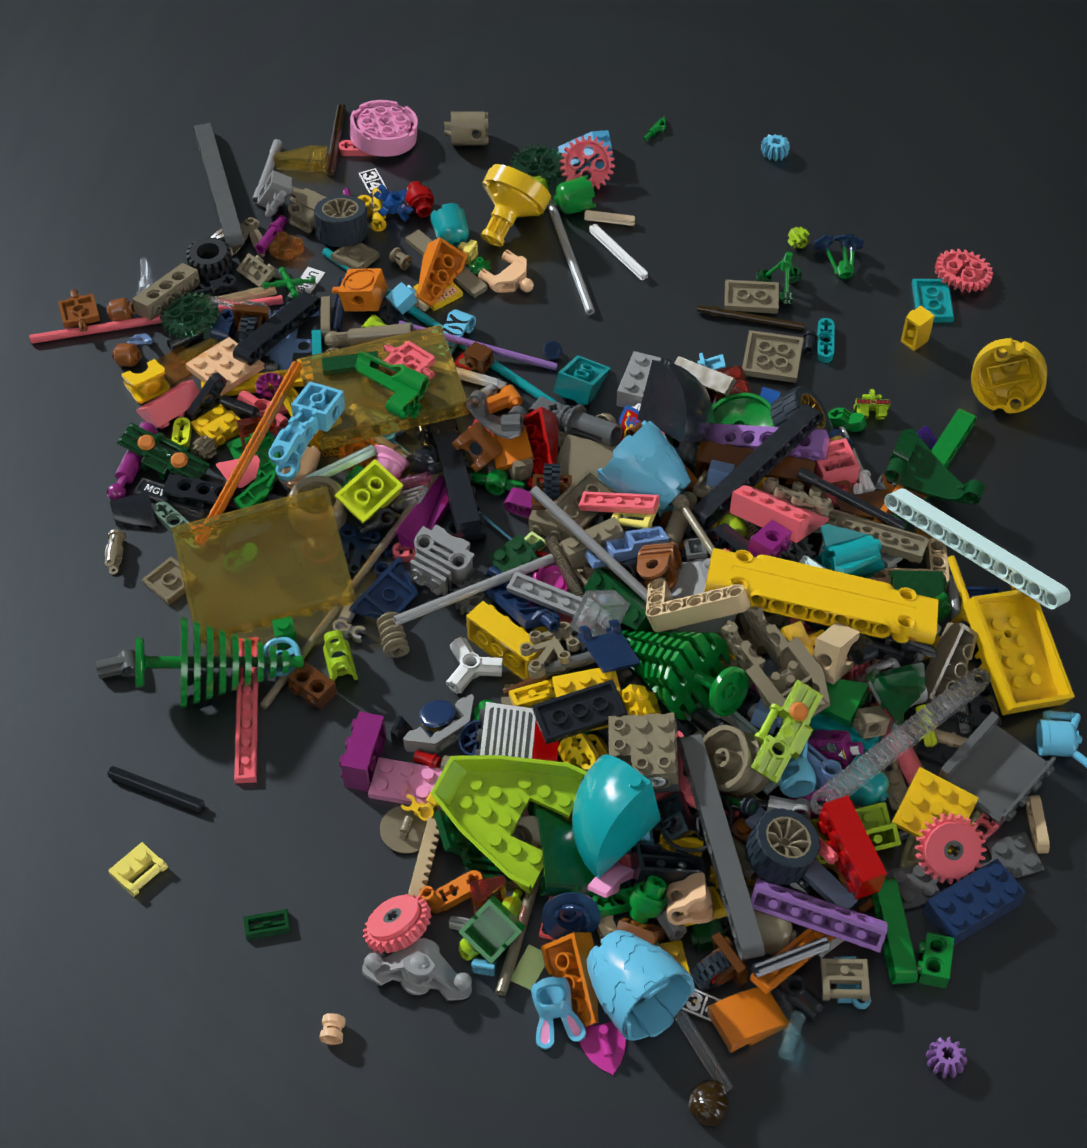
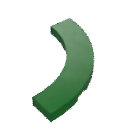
[234,430,279,515]

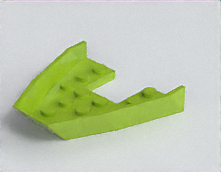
[430,755,587,895]

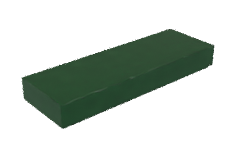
[322,351,380,376]

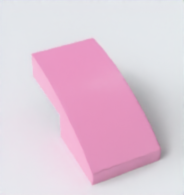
[588,862,634,898]

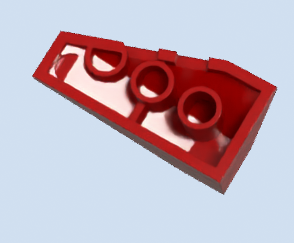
[524,406,559,475]

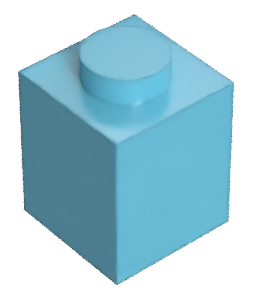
[386,282,418,315]

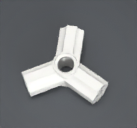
[446,637,503,694]

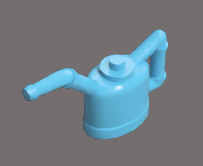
[1036,710,1087,768]

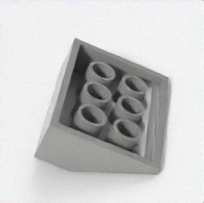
[662,558,737,633]

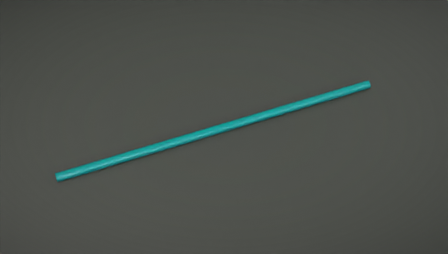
[322,248,559,403]

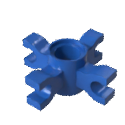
[373,184,414,221]

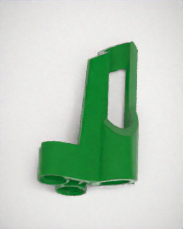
[355,351,430,420]

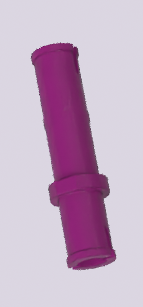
[255,215,288,254]

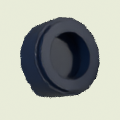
[543,341,562,359]

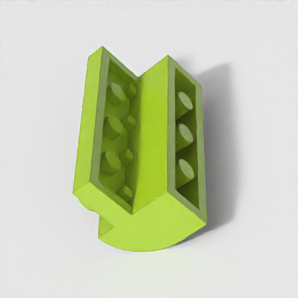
[810,802,901,864]

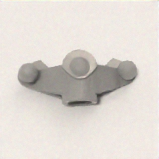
[362,938,472,1001]

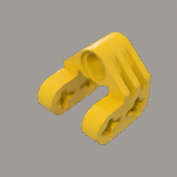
[558,733,609,770]

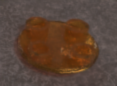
[268,232,304,260]

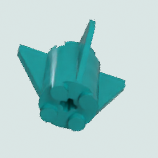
[812,524,885,578]

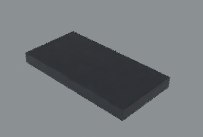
[532,679,628,745]

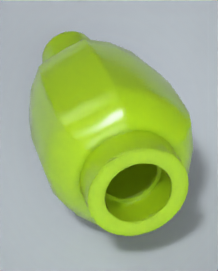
[502,889,523,918]

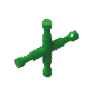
[262,267,316,299]

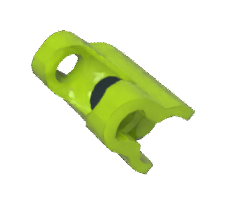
[323,630,358,682]

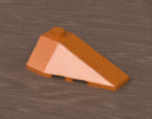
[416,237,467,307]

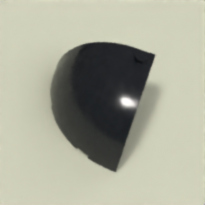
[637,358,714,442]

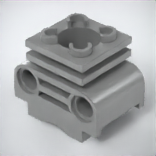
[410,525,475,596]

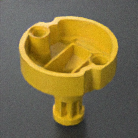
[480,164,551,247]
[971,338,1047,413]

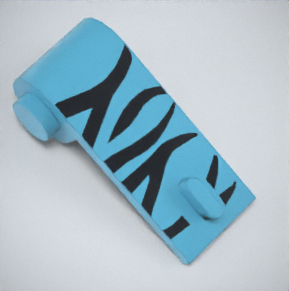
[430,309,476,360]

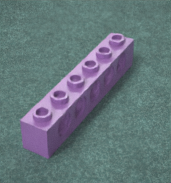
[711,424,830,461]
[750,878,887,952]

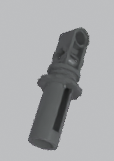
[528,397,623,447]

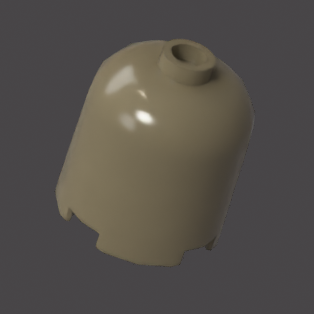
[753,909,796,955]

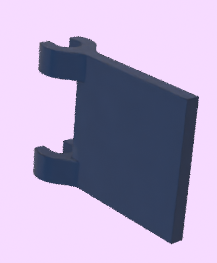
[577,619,641,673]

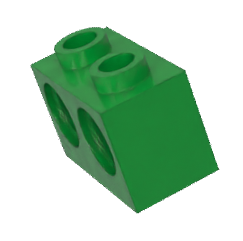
[917,932,954,989]

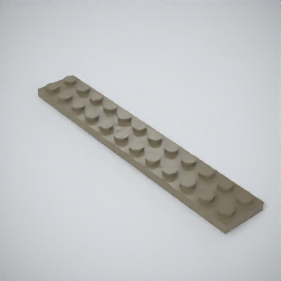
[692,470,930,563]

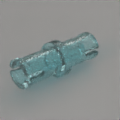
[778,1011,806,1060]

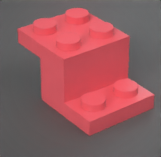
[814,438,860,508]

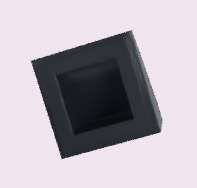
[390,715,413,747]

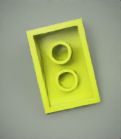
[334,459,403,523]

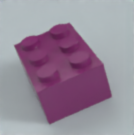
[339,711,387,792]

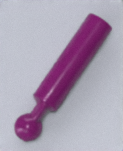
[107,422,158,501]

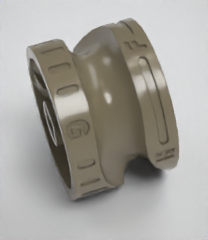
[703,725,769,798]

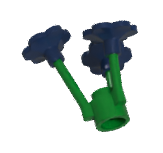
[813,234,864,278]

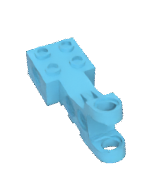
[268,381,346,481]

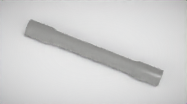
[252,139,283,204]

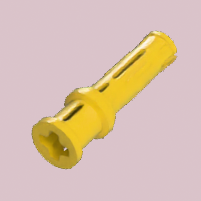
[370,187,386,232]

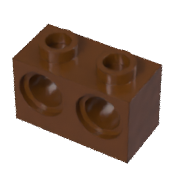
[288,661,337,710]

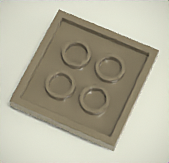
[741,330,803,383]

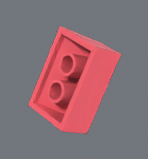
[136,380,200,429]

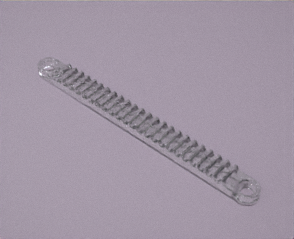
[810,668,991,815]

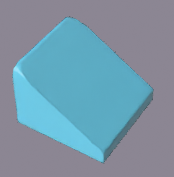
[471,957,497,976]

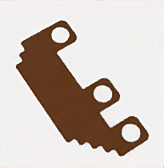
[832,474,929,518]

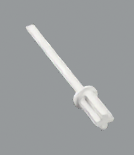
[839,427,875,493]

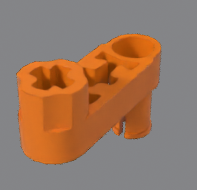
[420,870,488,914]

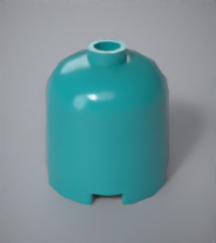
[431,203,469,248]
[835,755,889,807]

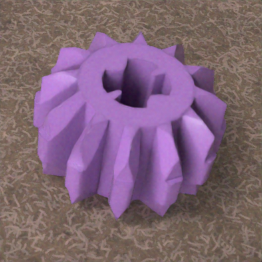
[926,1037,967,1079]

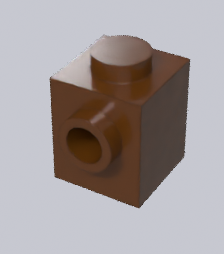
[464,341,494,374]

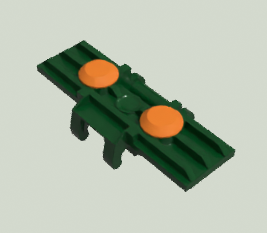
[116,422,210,481]

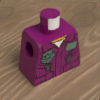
[808,729,864,770]

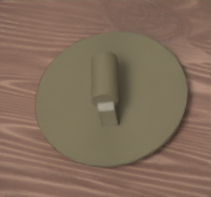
[380,806,427,853]

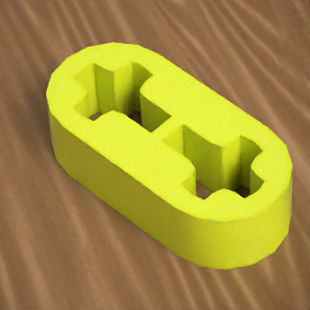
[172,417,192,447]

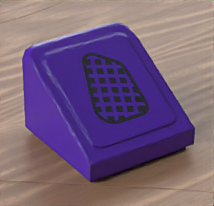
[916,426,937,450]

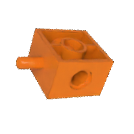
[332,268,388,312]

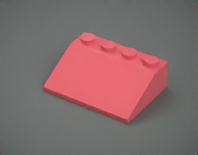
[729,485,829,543]

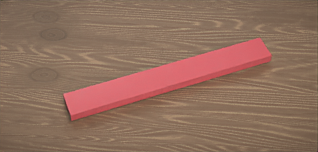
[234,637,260,784]

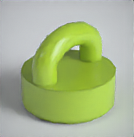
[459,938,479,961]

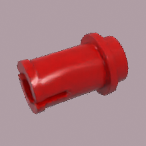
[413,749,442,768]

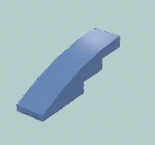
[585,526,669,569]

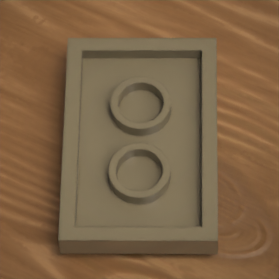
[724,280,779,313]

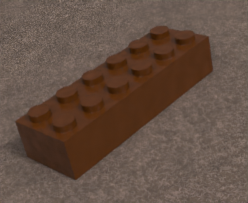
[695,440,816,495]

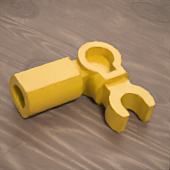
[401,781,440,822]

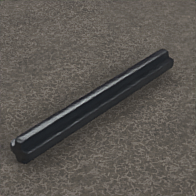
[107,766,205,812]

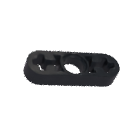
[187,372,227,421]

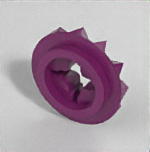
[256,373,284,400]

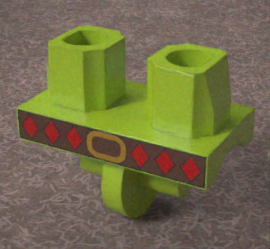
[854,389,890,420]

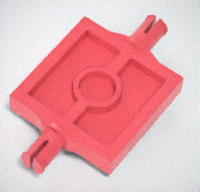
[383,340,436,379]

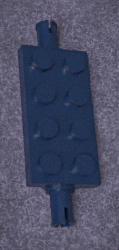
[484,566,561,632]

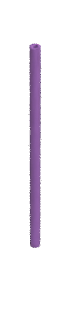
[399,321,558,371]

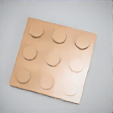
[186,337,265,396]

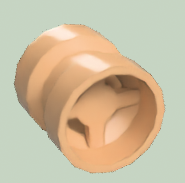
[319,1013,346,1045]

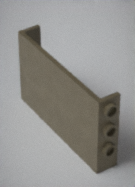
[529,434,616,540]

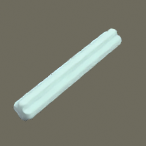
[306,445,376,478]

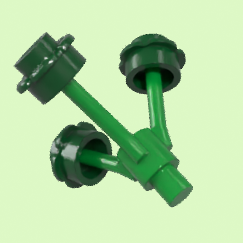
[756,252,802,304]

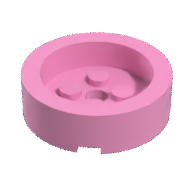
[350,100,418,156]

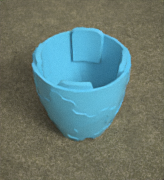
[597,420,691,513]
[587,930,695,1041]

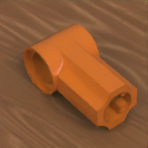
[487,385,523,414]

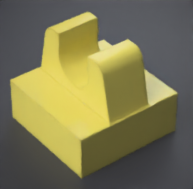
[458,239,478,265]

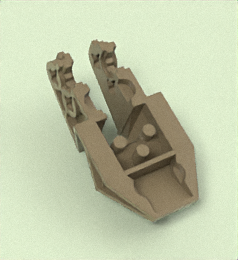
[720,606,830,717]

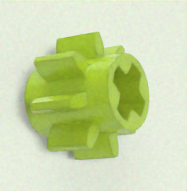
[787,227,810,249]

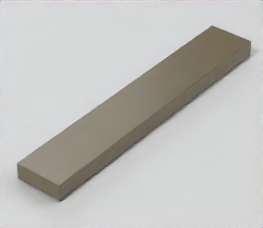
[406,230,488,298]

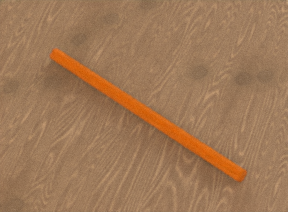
[194,361,302,547]

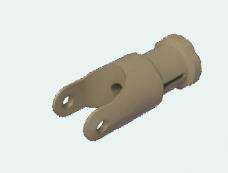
[104,529,126,575]

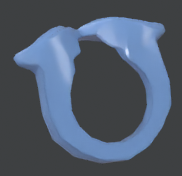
[127,333,155,345]

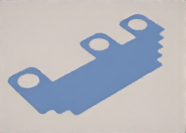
[265,302,320,370]

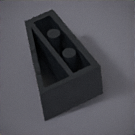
[630,839,706,889]

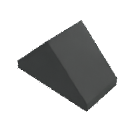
[684,538,708,562]

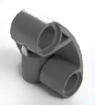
[466,390,526,439]

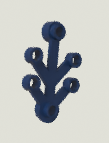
[337,524,393,577]

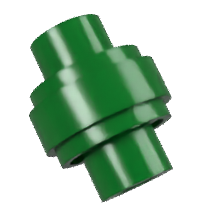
[629,876,667,924]

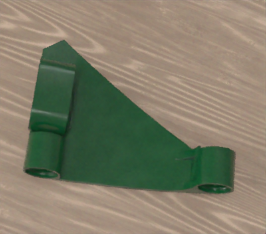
[885,429,985,504]
[528,801,626,898]

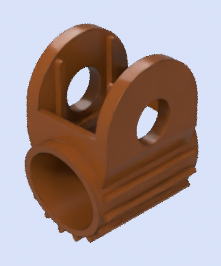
[637,542,682,590]

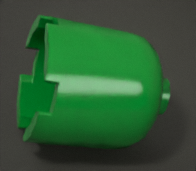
[553,175,596,214]

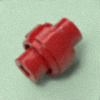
[405,181,434,218]

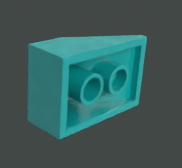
[553,355,611,405]

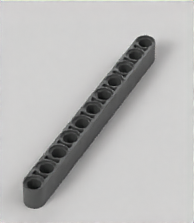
[194,123,244,248]
[678,734,765,960]

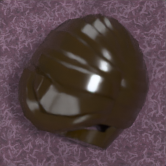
[688,1079,729,1127]

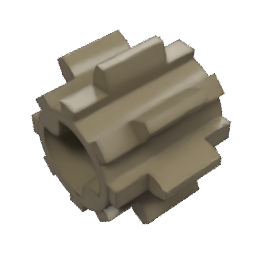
[192,436,217,461]

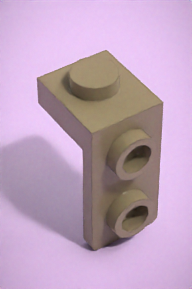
[507,458,534,481]

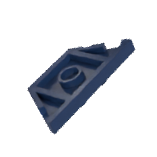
[349,557,418,619]

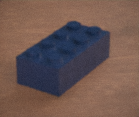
[923,858,1026,946]

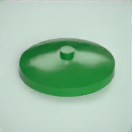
[713,393,775,443]

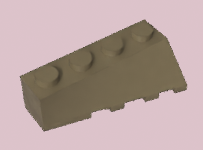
[924,622,978,717]

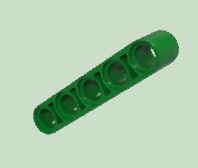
[871,878,918,984]

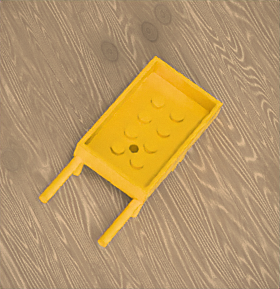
[947,548,1075,715]

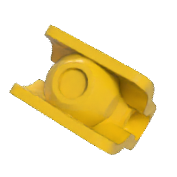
[121,359,171,404]

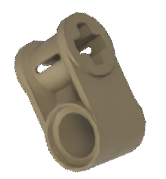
[288,203,315,233]

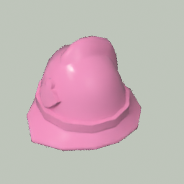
[375,445,410,480]

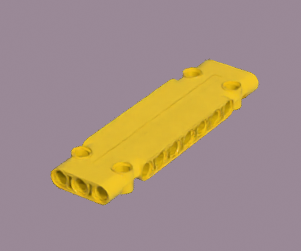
[704,548,938,645]

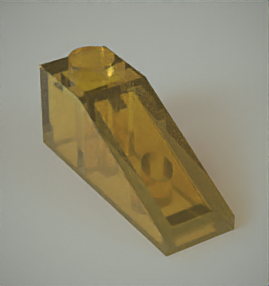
[274,145,328,173]

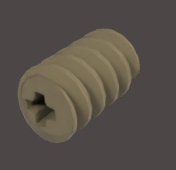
[376,612,410,658]

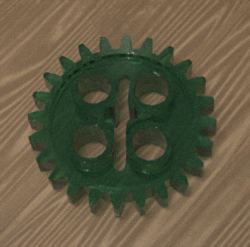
[510,143,564,185]
[160,291,220,339]

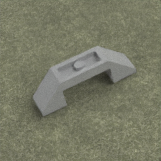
[403,694,475,754]

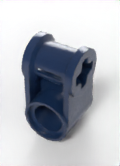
[210,309,237,342]

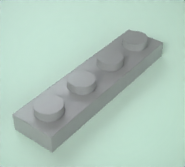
[507,571,590,621]

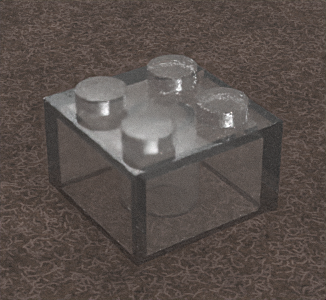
[570,590,630,637]

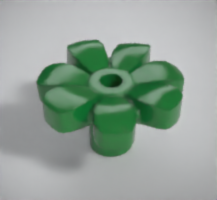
[469,257,491,276]

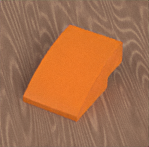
[707,987,790,1053]

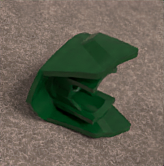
[865,662,926,727]

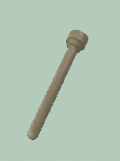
[672,494,715,556]

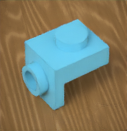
[697,352,727,373]

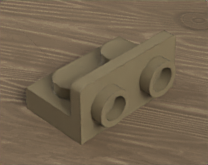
[236,253,280,287]

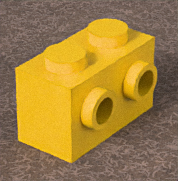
[901,306,935,351]

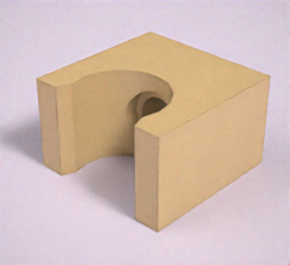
[813,622,860,684]

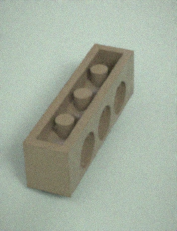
[132,263,201,321]

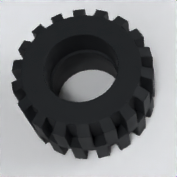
[186,237,233,283]

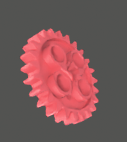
[560,136,615,190]
[934,249,993,293]

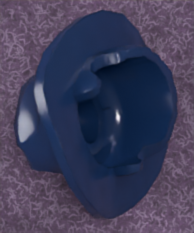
[542,892,600,940]

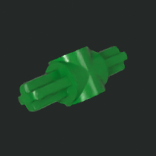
[471,469,526,495]

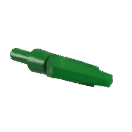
[643,116,666,141]

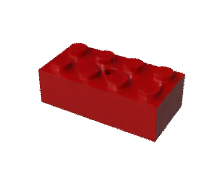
[817,795,887,900]

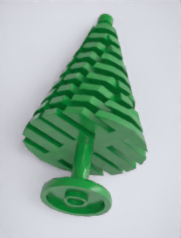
[135,616,304,708]
[622,631,749,721]

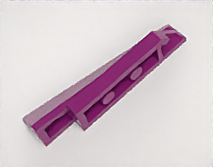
[397,477,450,549]

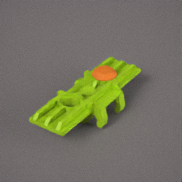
[750,680,824,784]

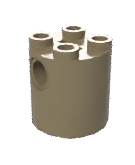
[444,111,488,146]

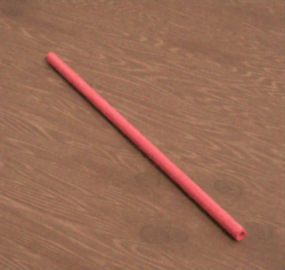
[29,295,283,344]

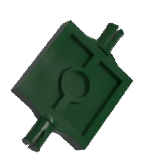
[484,534,546,579]
[434,809,482,868]

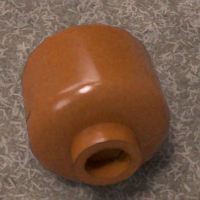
[107,298,135,321]
[112,343,142,367]

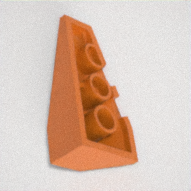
[541,932,598,1027]

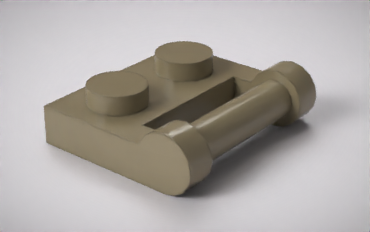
[820,958,870,1001]

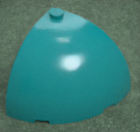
[572,755,661,879]

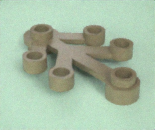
[762,477,833,515]
[520,622,580,679]

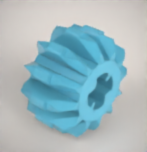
[761,134,790,162]

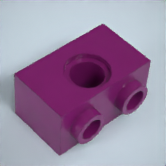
[747,520,792,558]

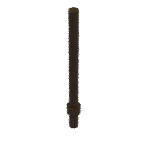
[697,305,805,331]

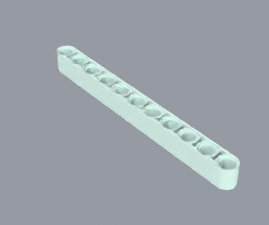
[885,489,1071,609]

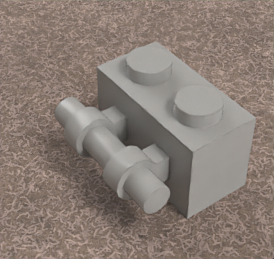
[257,170,293,218]

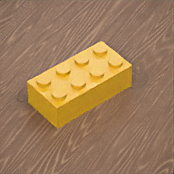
[466,601,544,680]

